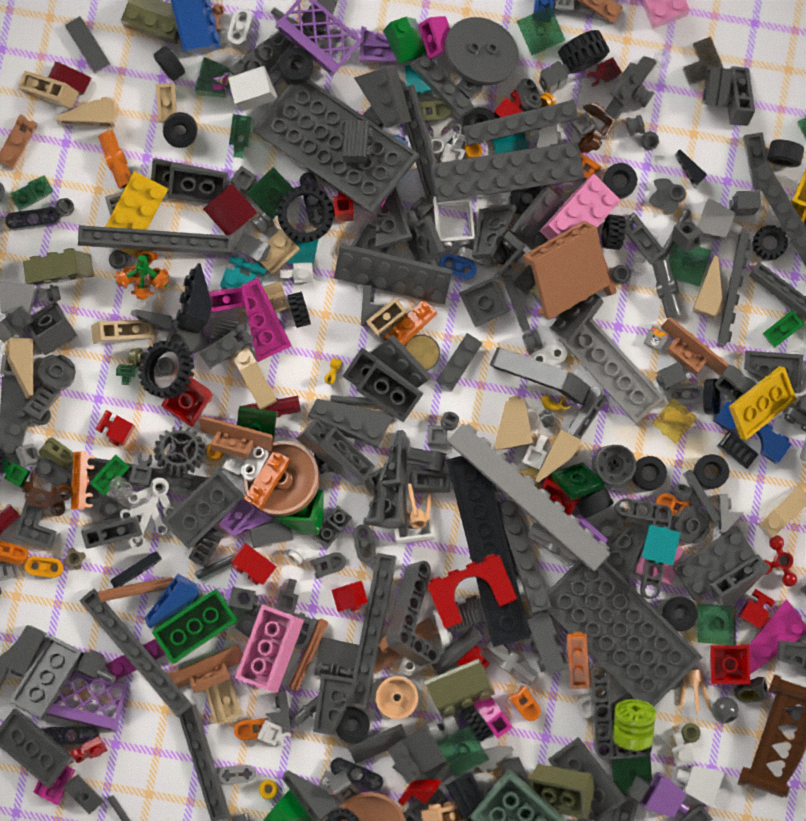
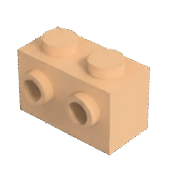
[421,801,467,821]

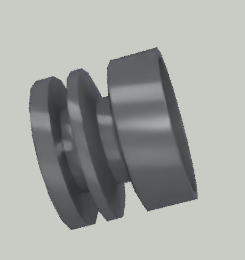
[592,444,636,485]

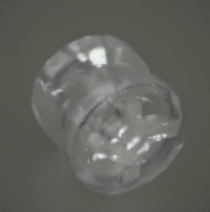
[109,477,133,500]

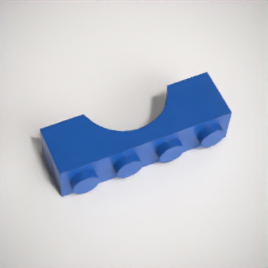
[713,400,792,464]

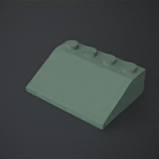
[470,769,568,821]

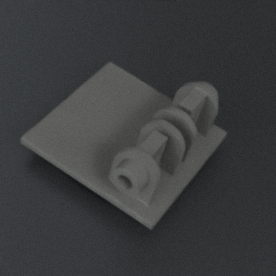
[314,637,359,678]

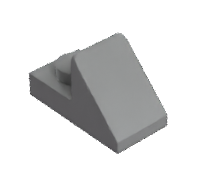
[717,493,744,533]

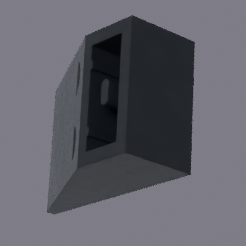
[175,263,212,334]

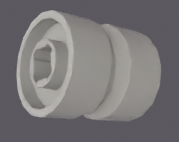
[427,714,462,746]

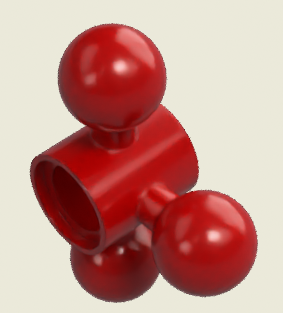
[764,535,798,587]

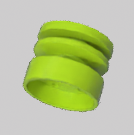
[613,699,656,750]

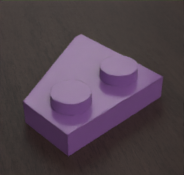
[359,26,397,64]
[219,498,272,537]

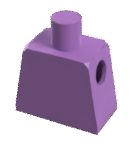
[639,772,689,818]

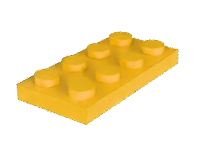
[105,171,168,256]
[729,366,797,440]

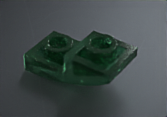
[10,175,53,211]

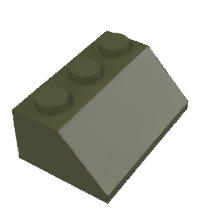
[120,0,179,45]
[425,659,496,716]
[529,764,594,819]

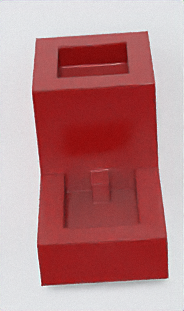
[397,779,441,806]

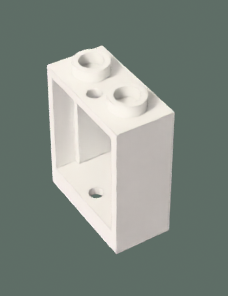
[433,196,475,247]

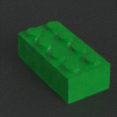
[151,588,239,664]

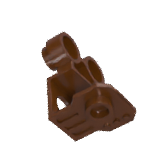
[578,103,615,154]
[22,471,72,516]

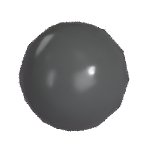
[712,697,739,724]

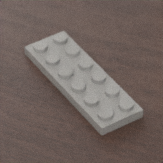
[559,319,665,424]

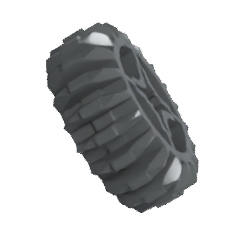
[153,426,206,478]

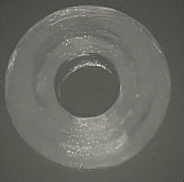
[653,49,672,68]

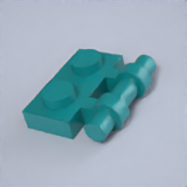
[220,256,267,288]

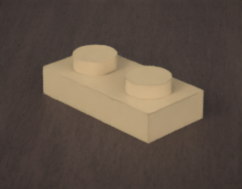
[156,83,177,123]

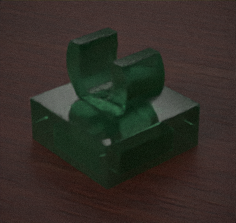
[116,364,138,385]

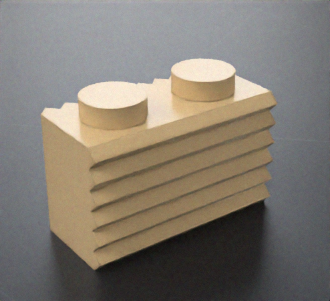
[366,297,406,338]

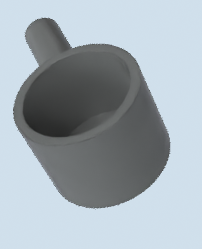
[76,649,115,683]

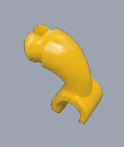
[324,358,342,384]
[541,395,571,411]

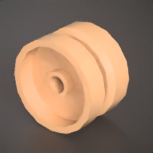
[376,676,418,719]

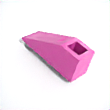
[473,697,513,739]

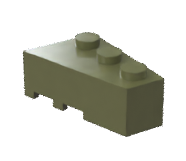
[23,248,94,285]

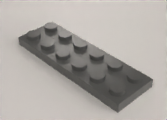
[334,243,453,305]

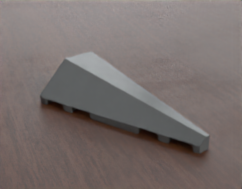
[363,430,407,529]

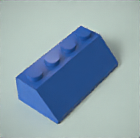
[170,0,221,56]

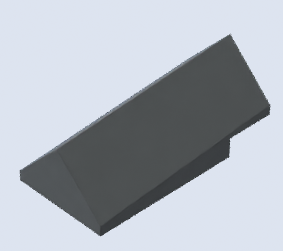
[151,158,228,204]
[342,347,424,422]
[295,418,376,488]

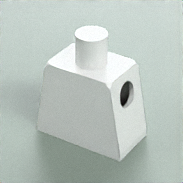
[675,765,725,808]

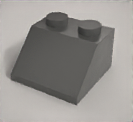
[27,303,77,355]

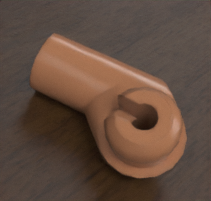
[211,4,225,32]

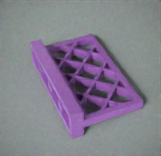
[275,0,363,77]
[47,672,128,732]

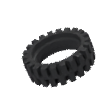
[277,185,334,242]
[138,340,195,399]

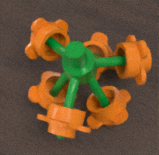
[114,250,170,300]

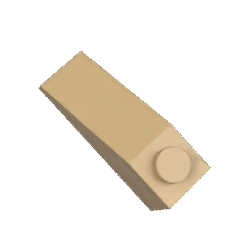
[18,70,79,109]
[56,97,117,127]
[692,255,723,319]
[91,320,155,344]
[4,338,33,399]
[231,347,277,409]
[534,430,582,484]
[757,485,806,538]

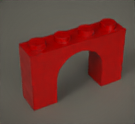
[427,554,517,629]

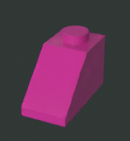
[418,16,450,60]
[209,287,245,312]

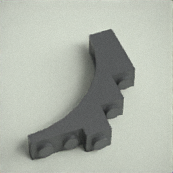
[0,625,47,688]

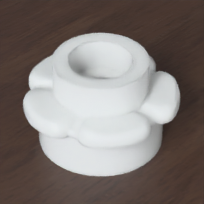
[288,547,306,565]

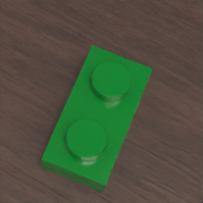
[762,310,804,348]
[90,454,131,496]

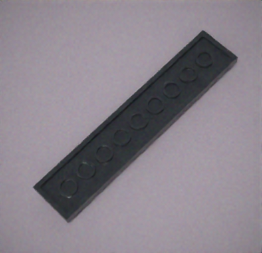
[446,456,531,647]

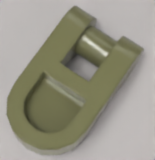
[419,100,451,123]
[39,437,73,468]

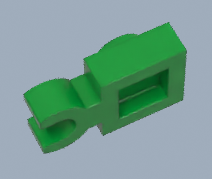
[1,461,31,488]

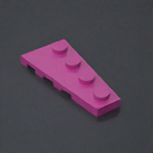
[241,277,292,362]
[749,599,806,675]

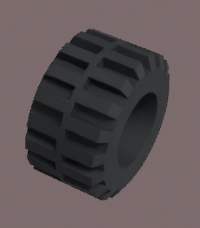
[558,30,610,74]

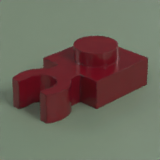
[586,57,622,87]

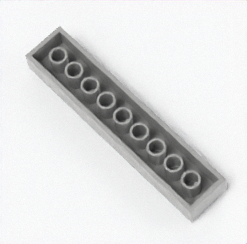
[447,423,610,572]

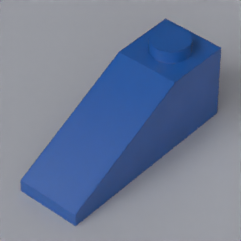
[144,573,200,628]

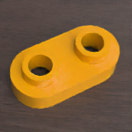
[25,556,64,578]

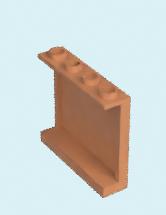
[523,221,610,320]

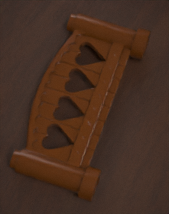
[737,674,806,798]

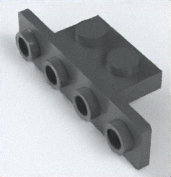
[605,56,657,122]

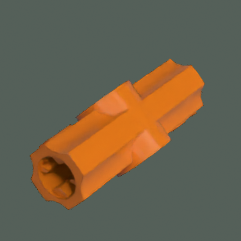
[97,130,131,189]

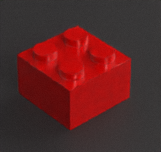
[230,542,277,585]

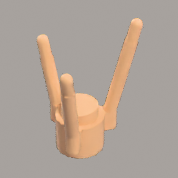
[407,484,433,529]
[679,670,711,714]

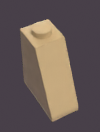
[494,396,533,451]

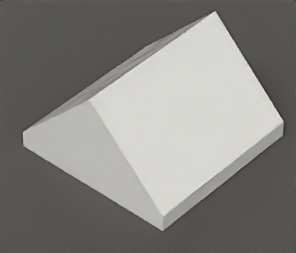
[229,66,278,111]
[394,510,435,545]

